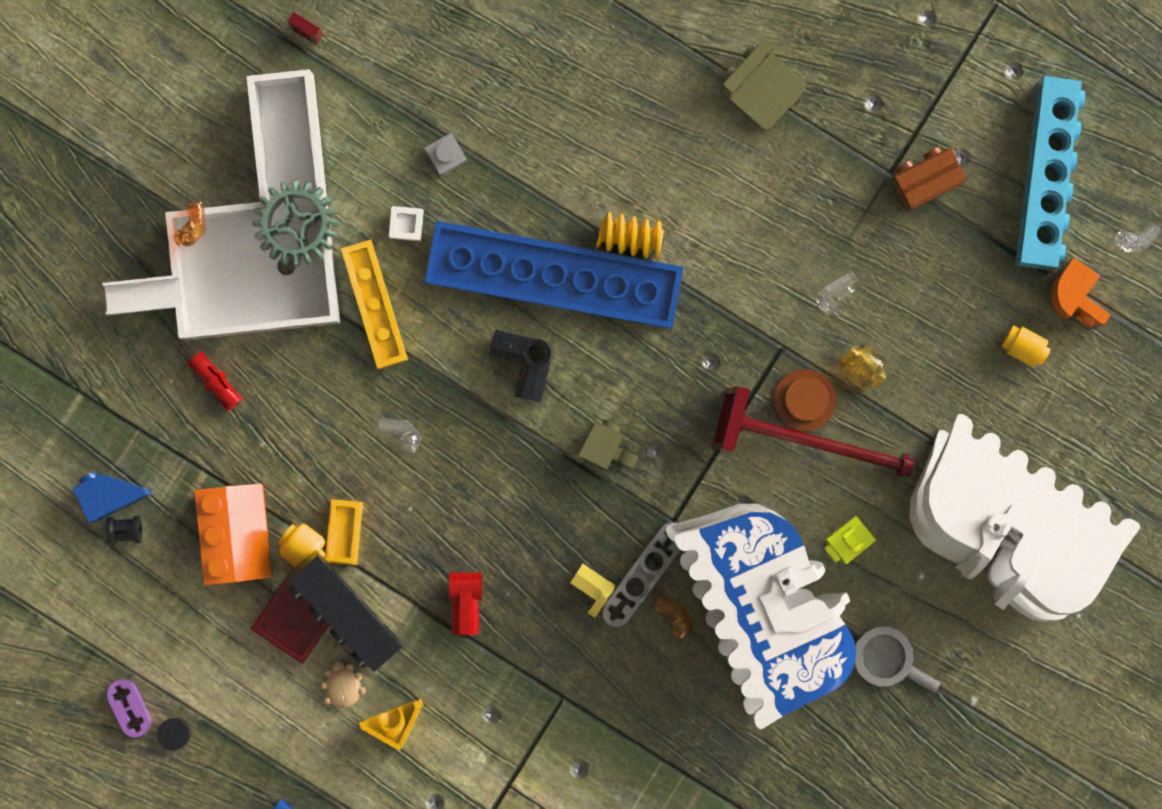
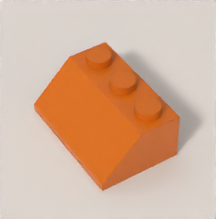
[194,484,273,586]

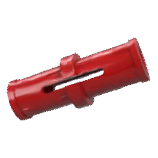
[187,351,243,412]

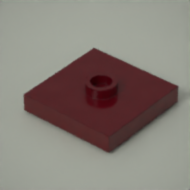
[250,576,330,664]

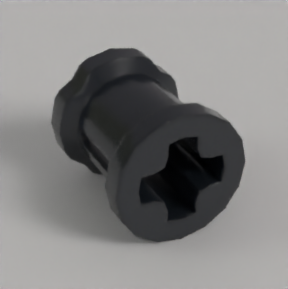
[105,515,143,545]

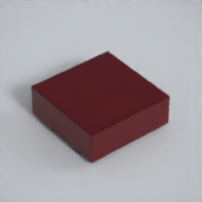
[288,12,323,44]

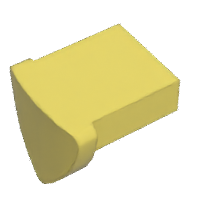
[570,564,615,618]

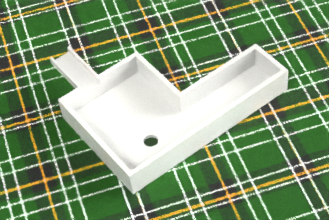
[102,69,341,340]

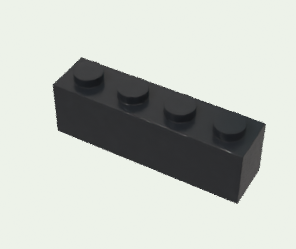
[287,549,402,672]

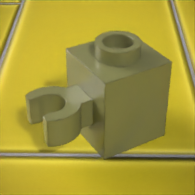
[579,419,638,470]

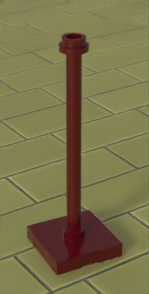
[711,386,914,477]

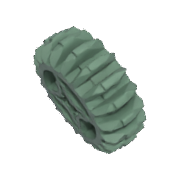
[252,180,340,267]

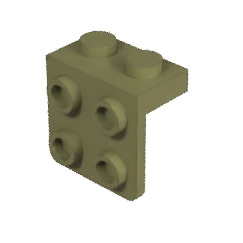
[720,38,806,131]

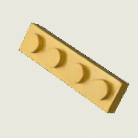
[341,240,408,370]

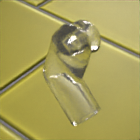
[1115,221,1162,252]
[379,418,421,452]

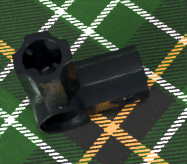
[489,329,554,403]

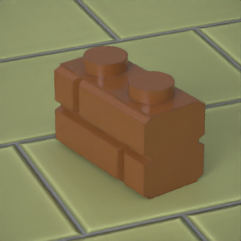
[891,146,967,212]

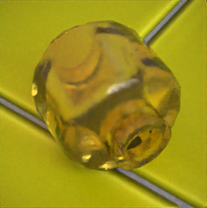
[840,344,888,391]

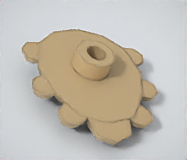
[320,660,366,708]

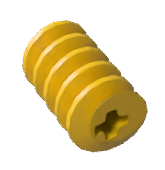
[596,211,664,261]

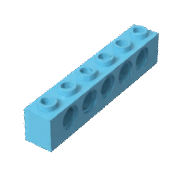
[1015,76,1085,271]

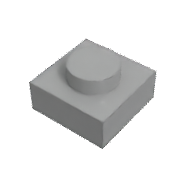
[425,133,468,177]

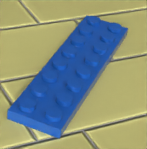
[425,221,684,330]

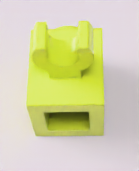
[823,516,876,564]

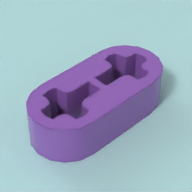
[107,679,152,738]

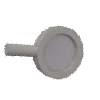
[854,626,940,693]

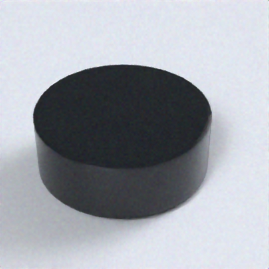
[157,718,191,750]

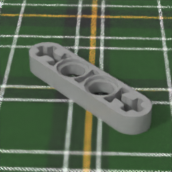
[602,522,680,627]

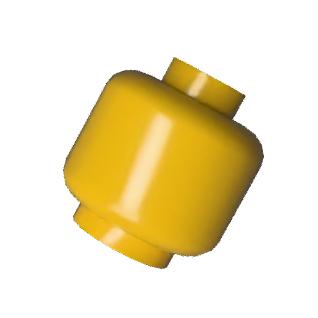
[278,524,326,567]

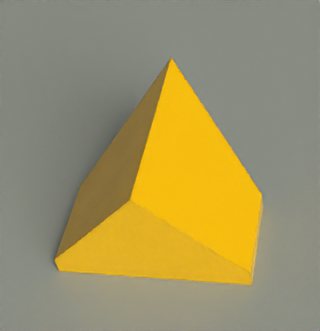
[359,699,423,751]

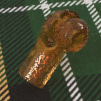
[173,202,206,247]
[653,596,692,639]

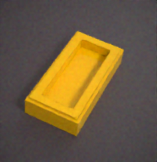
[325,499,363,565]

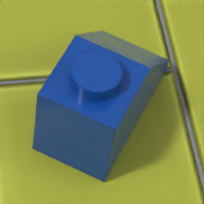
[72,472,152,523]

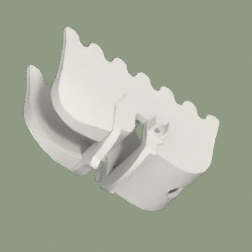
[909,414,1140,622]

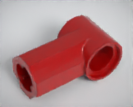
[449,572,482,635]

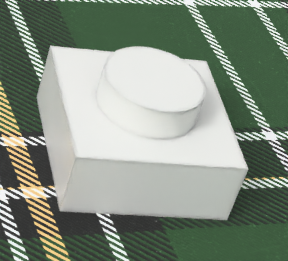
[389,206,424,242]

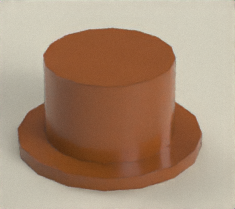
[773,369,836,431]

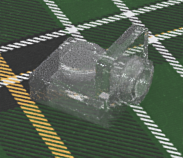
[817,270,859,319]

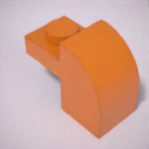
[1051,258,1111,328]

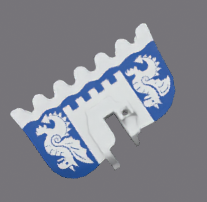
[665,504,856,729]

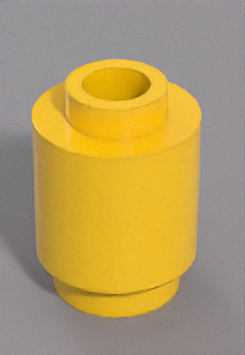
[1001,325,1051,368]

